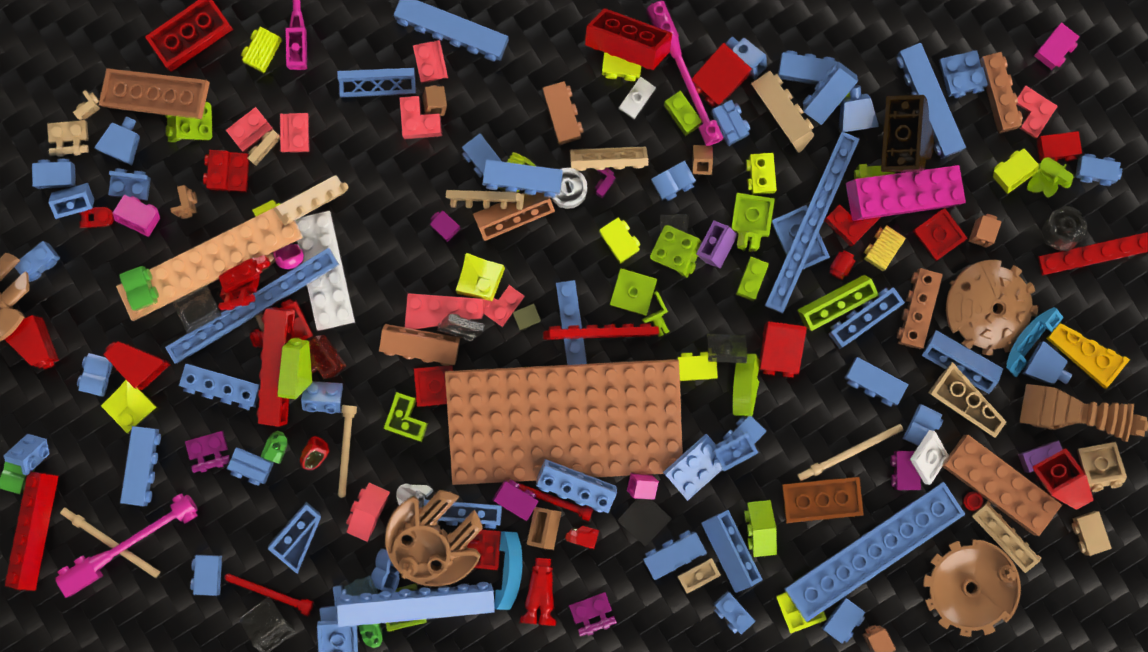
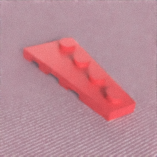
[405,293,484,330]

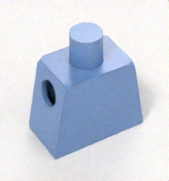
[726,37,767,80]
[839,85,879,132]
[95,117,140,165]
[1021,341,1072,385]

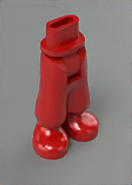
[519,558,556,626]

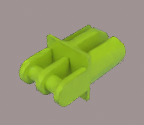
[1039,157,1074,188]

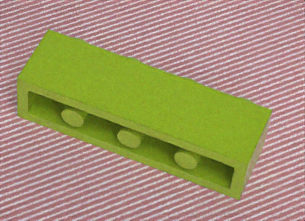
[797,275,879,331]

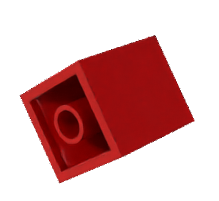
[692,43,752,107]
[4,315,59,369]
[759,321,807,378]
[103,341,171,390]
[1032,448,1093,510]

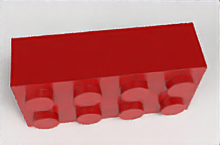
[145,0,233,72]
[585,8,673,70]

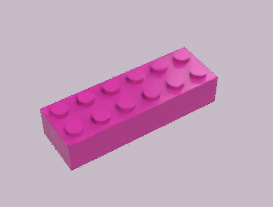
[846,165,966,221]

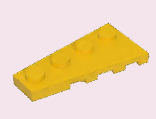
[1046,323,1130,389]

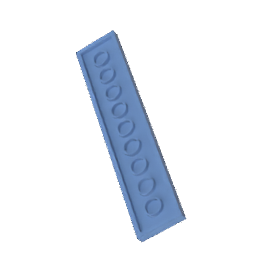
[784,482,965,622]

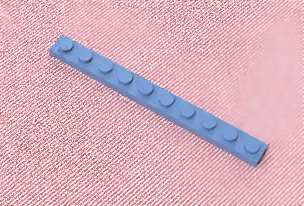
[765,131,859,314]
[165,248,340,364]

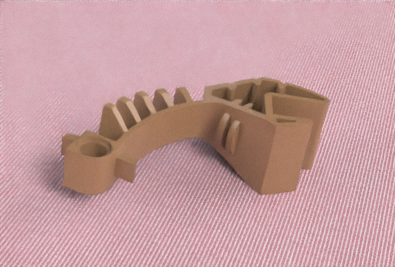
[1020,384,1148,442]

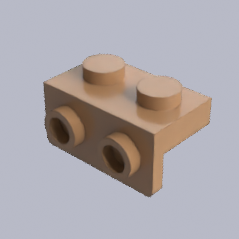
[170,185,197,219]

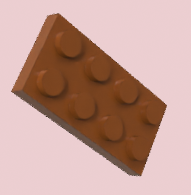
[782,477,864,523]

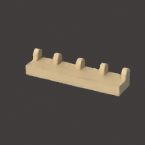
[274,175,348,225]
[446,190,524,210]
[972,501,1041,573]

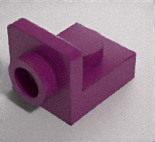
[595,167,615,198]

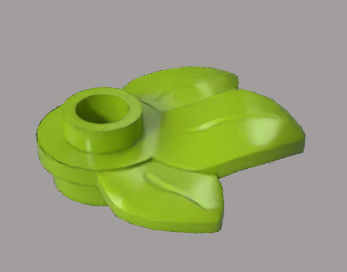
[1027,163,1058,198]

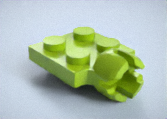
[731,193,775,251]

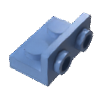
[108,168,151,201]

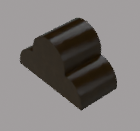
[881,95,934,172]

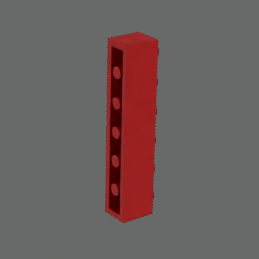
[257,307,295,427]
[5,471,58,591]

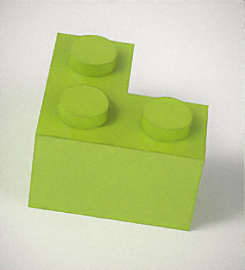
[384,392,428,442]
[744,500,777,557]

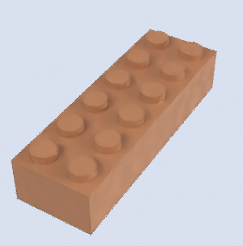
[942,435,1062,536]

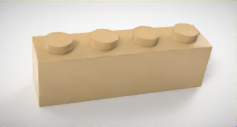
[751,71,814,153]
[929,362,1006,438]

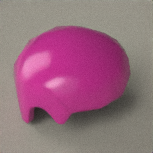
[273,244,304,270]

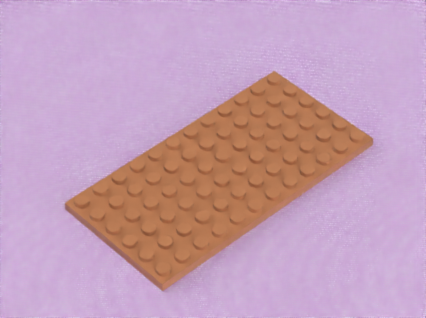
[445,359,683,485]

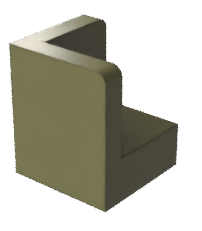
[513,304,541,332]

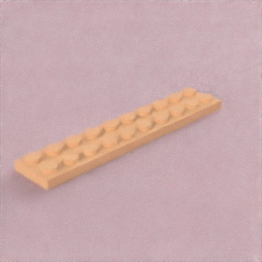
[116,207,303,321]

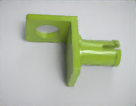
[642,291,670,337]

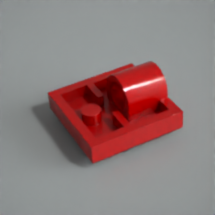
[467,529,501,570]

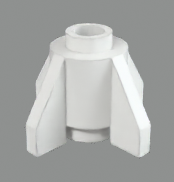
[396,483,433,507]

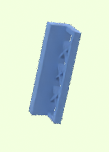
[337,68,416,97]

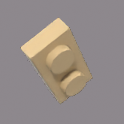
[248,130,280,166]
[678,558,721,593]

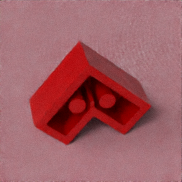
[824,204,881,247]

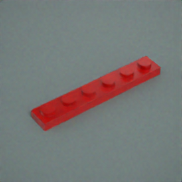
[1038,232,1148,276]
[543,323,659,340]

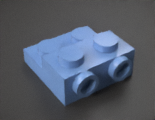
[939,50,988,98]

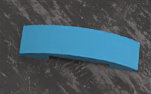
[1006,307,1064,377]
[494,531,522,610]

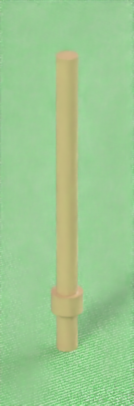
[797,424,903,481]
[60,507,160,578]

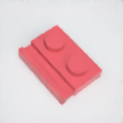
[413,40,448,84]
[226,107,274,153]
[280,113,309,153]

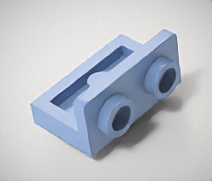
[301,381,343,414]
[713,431,758,471]
[4,434,49,475]

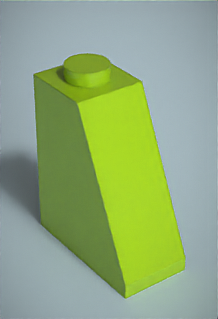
[278,338,312,399]

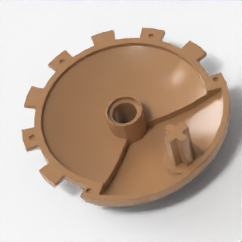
[946,260,1038,355]
[923,540,1021,637]

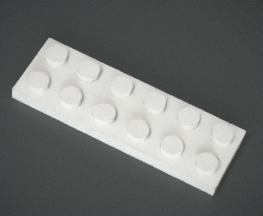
[295,211,355,331]

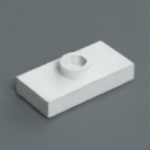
[619,77,656,119]

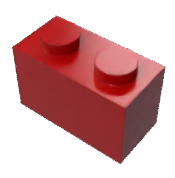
[1037,131,1082,162]

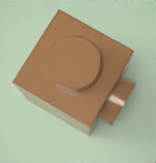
[423,85,447,116]
[692,145,713,175]

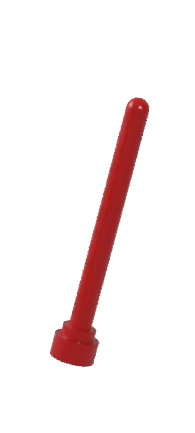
[516,482,594,522]
[224,574,314,616]

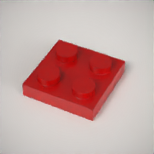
[913,208,968,261]
[414,365,453,407]

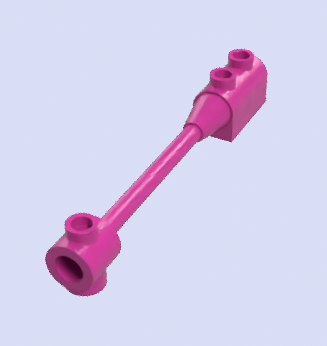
[286,0,307,70]
[647,1,724,146]
[55,493,198,598]

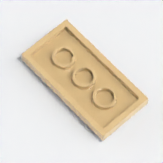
[570,147,648,171]

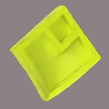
[456,253,505,301]
[101,380,156,434]
[776,592,827,633]

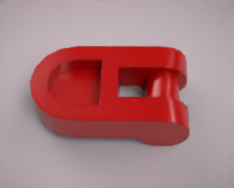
[79,207,114,228]

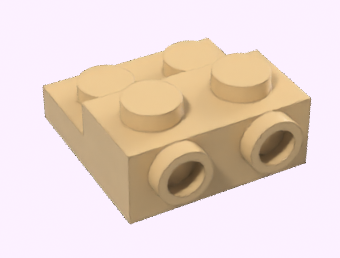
[1077,442,1127,492]

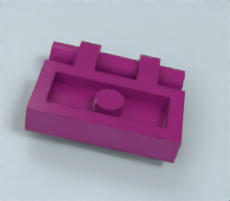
[185,431,231,473]
[569,592,616,637]

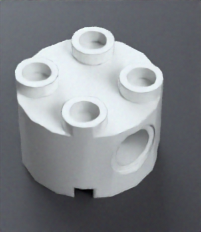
[552,168,587,209]

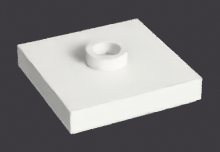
[910,430,949,485]

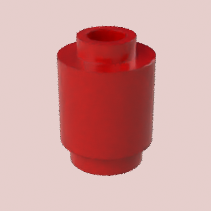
[829,250,856,280]

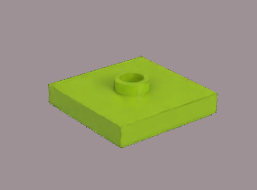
[610,269,657,316]

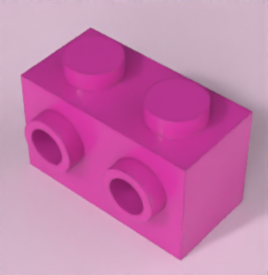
[1034,23,1079,70]
[113,195,160,237]

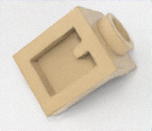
[73,90,101,121]

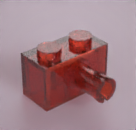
[309,335,346,379]

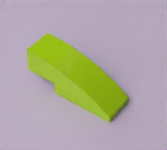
[733,354,760,416]

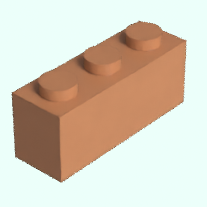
[543,81,583,145]

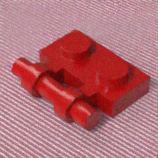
[219,277,260,310]

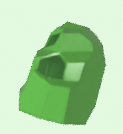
[261,431,288,464]
[358,623,382,648]

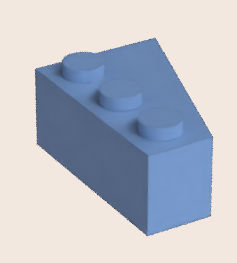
[268,502,321,574]
[643,530,707,580]

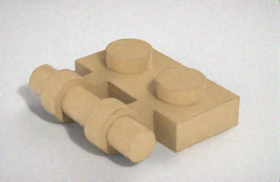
[47,120,89,157]

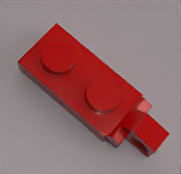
[218,255,271,293]

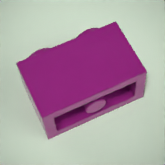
[891,451,921,490]
[492,479,539,521]

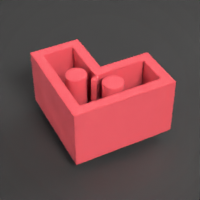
[400,96,442,139]
[346,483,390,542]

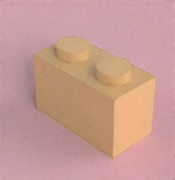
[1072,511,1112,556]

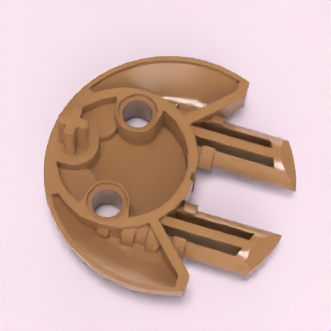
[0,253,29,341]
[385,490,483,587]

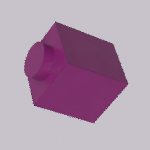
[430,211,461,242]

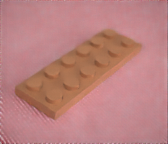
[99,69,210,119]

